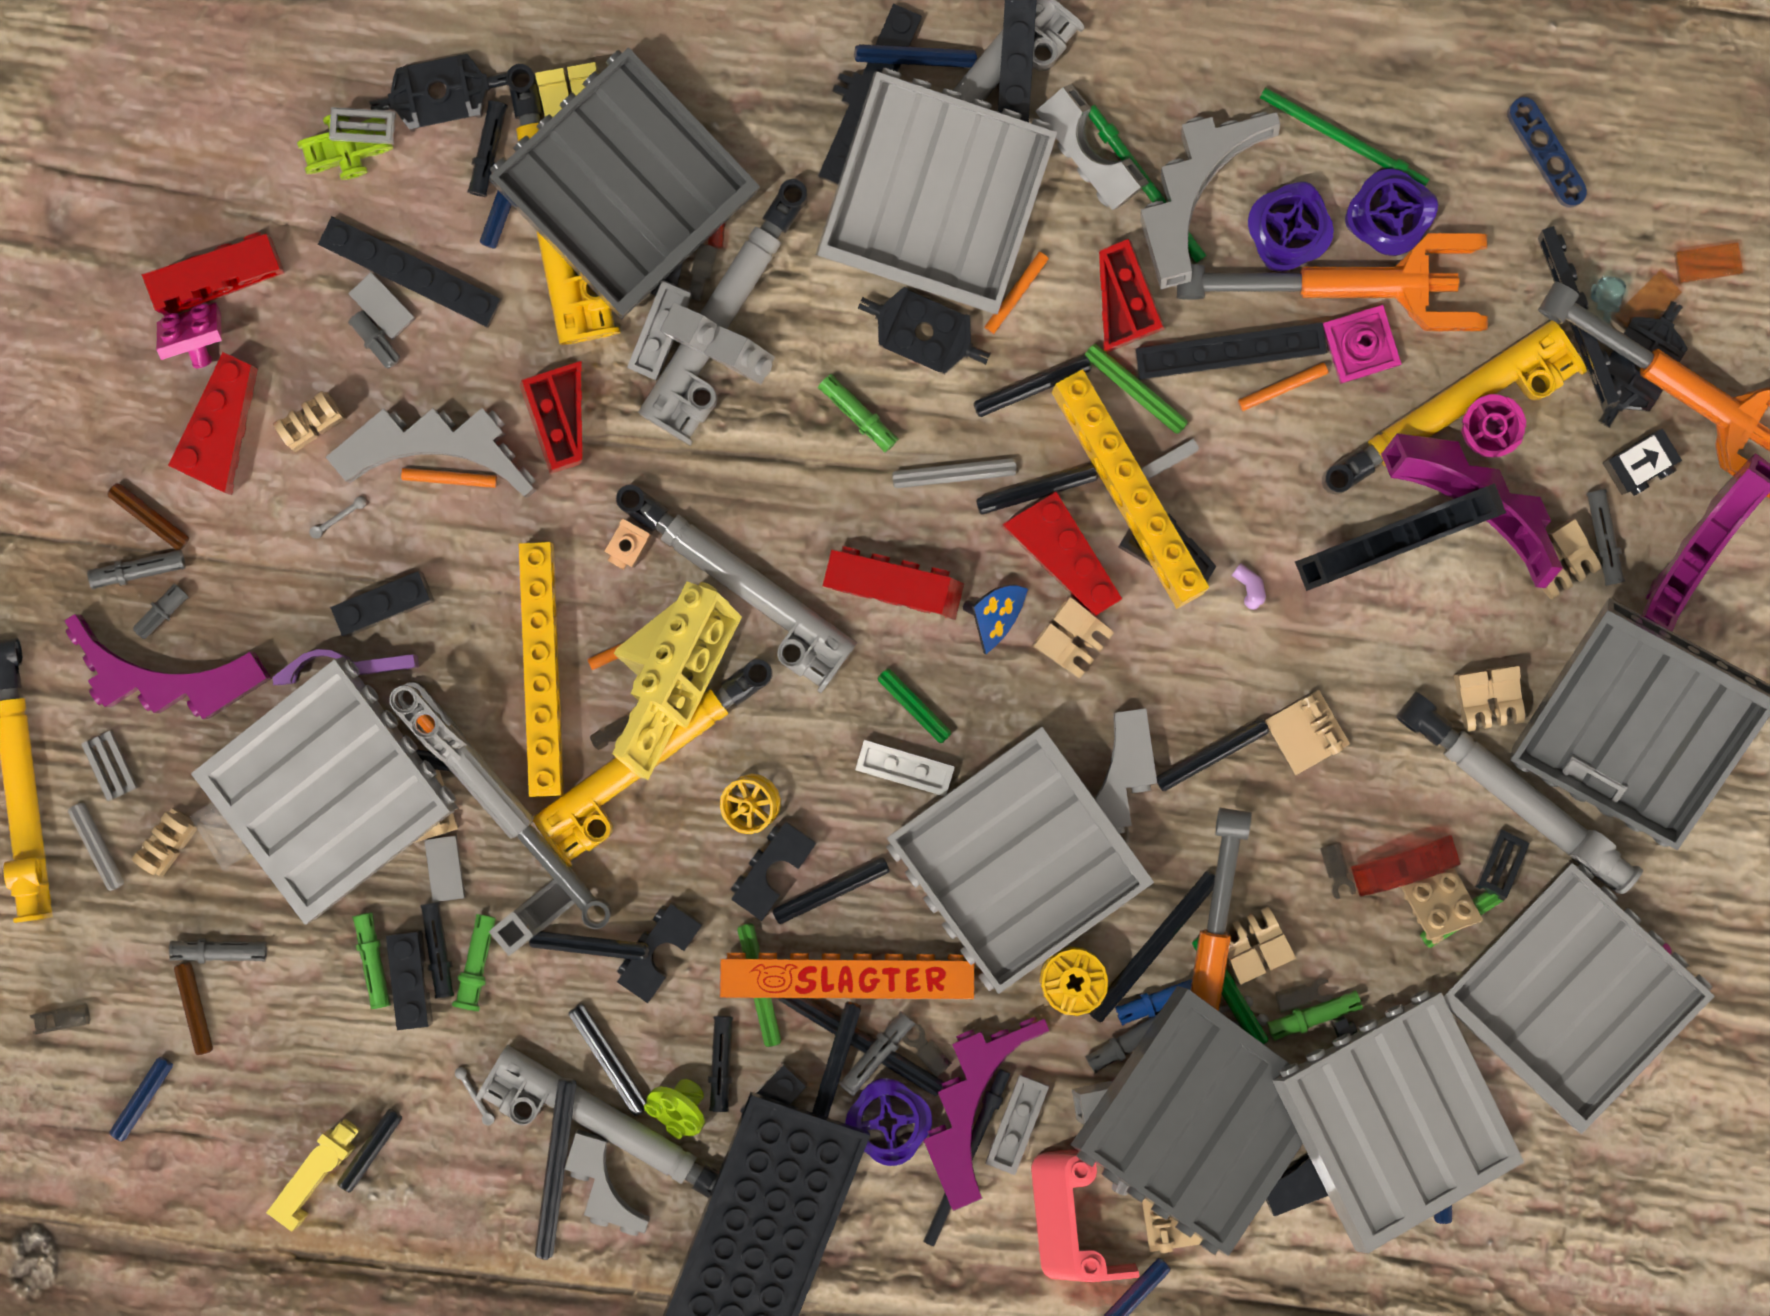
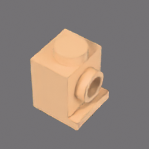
[604,518,652,570]

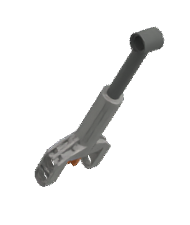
[389,682,611,929]

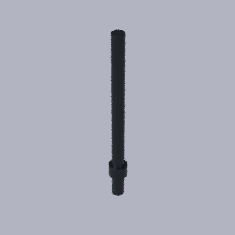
[923,1069,1011,1247]

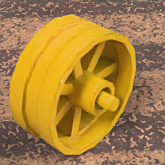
[720,773,781,834]

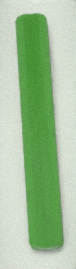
[1085,344,1188,434]
[737,923,781,1047]

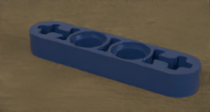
[1507,97,1587,208]

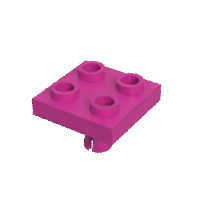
[156,302,222,369]
[1323,305,1402,384]

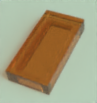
[1674,243,1743,284]
[1614,270,1682,328]

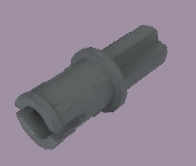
[348,310,400,369]
[133,583,189,639]

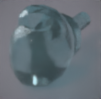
[1590,276,1626,325]

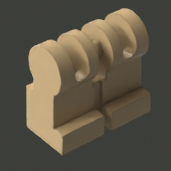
[273,391,346,453]
[1521,519,1601,600]
[1032,597,1114,679]
[1453,665,1525,732]
[131,807,200,876]
[1225,907,1296,985]

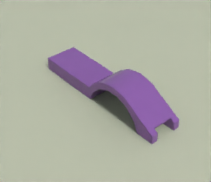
[272,649,419,685]

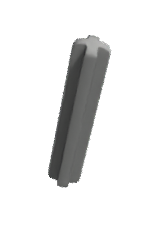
[68,803,124,891]

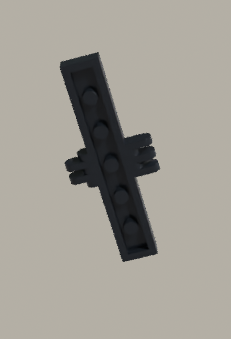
[818,3,922,186]

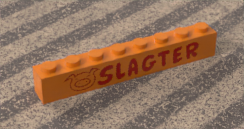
[719,953,974,999]

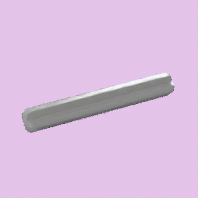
[892,458,1017,488]

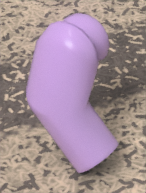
[1231,563,1266,610]

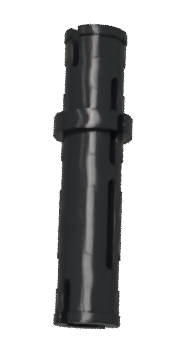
[467,100,508,197]
[420,902,455,999]
[708,1016,733,1112]

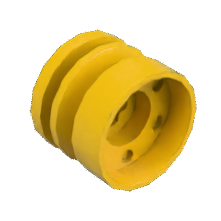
[1039,946,1108,1016]

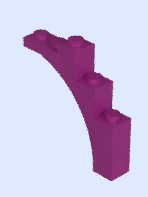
[1381,433,1563,588]
[1642,453,1770,632]
[64,614,272,719]
[923,1016,1050,1211]

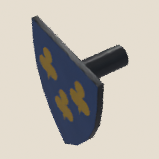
[963,584,1028,654]

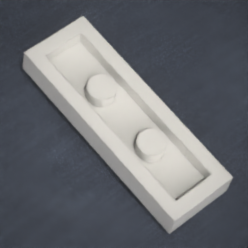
[855,740,955,796]

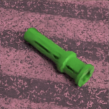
[452,914,496,1012]

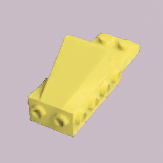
[612,581,742,780]

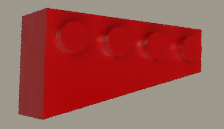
[141,232,285,316]
[168,352,258,495]
[1001,492,1122,616]
[822,546,964,620]

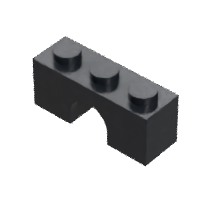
[330,571,435,637]
[730,821,817,921]
[616,902,704,1003]
[386,930,433,1030]

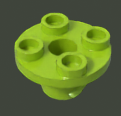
[644,1079,705,1139]

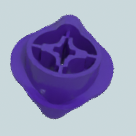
[1345,169,1438,256]
[1248,181,1334,272]
[845,1078,932,1166]

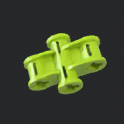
[297,114,393,180]

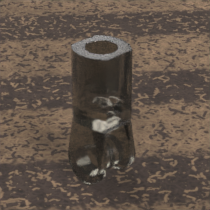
[29,1003,91,1035]

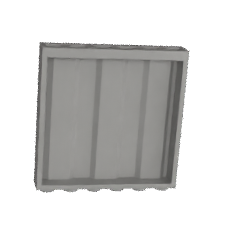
[815,68,1057,315]
[191,657,458,925]
[886,727,1154,994]
[1443,863,1715,1134]
[1272,990,1524,1253]

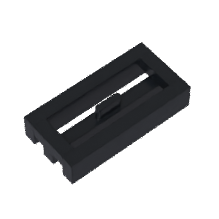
[1475,829,1530,901]

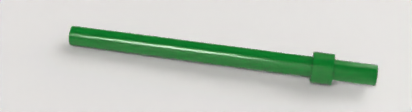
[1260,87,1430,187]
[1088,104,1207,263]

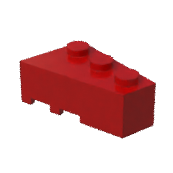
[1099,239,1166,353]
[519,361,582,474]

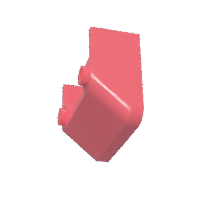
[1031,1149,1140,1282]

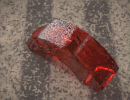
[1351,835,1461,897]

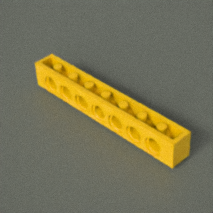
[1051,369,1210,609]
[519,542,564,797]

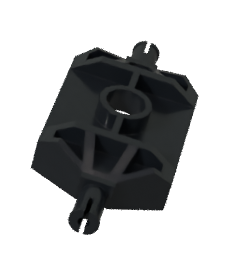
[369,54,508,132]
[858,287,991,375]
[1598,301,1688,428]

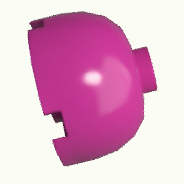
[1462,394,1526,458]

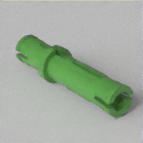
[817,373,899,453]
[352,912,391,1009]
[1267,990,1363,1041]

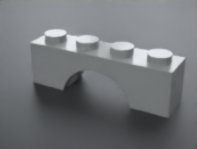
[1035,84,1149,210]

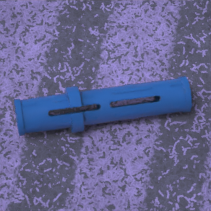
[1115,979,1192,1026]

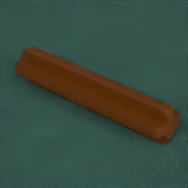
[107,483,189,550]
[174,962,213,1055]

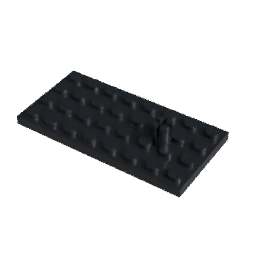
[663,1092,870,1316]

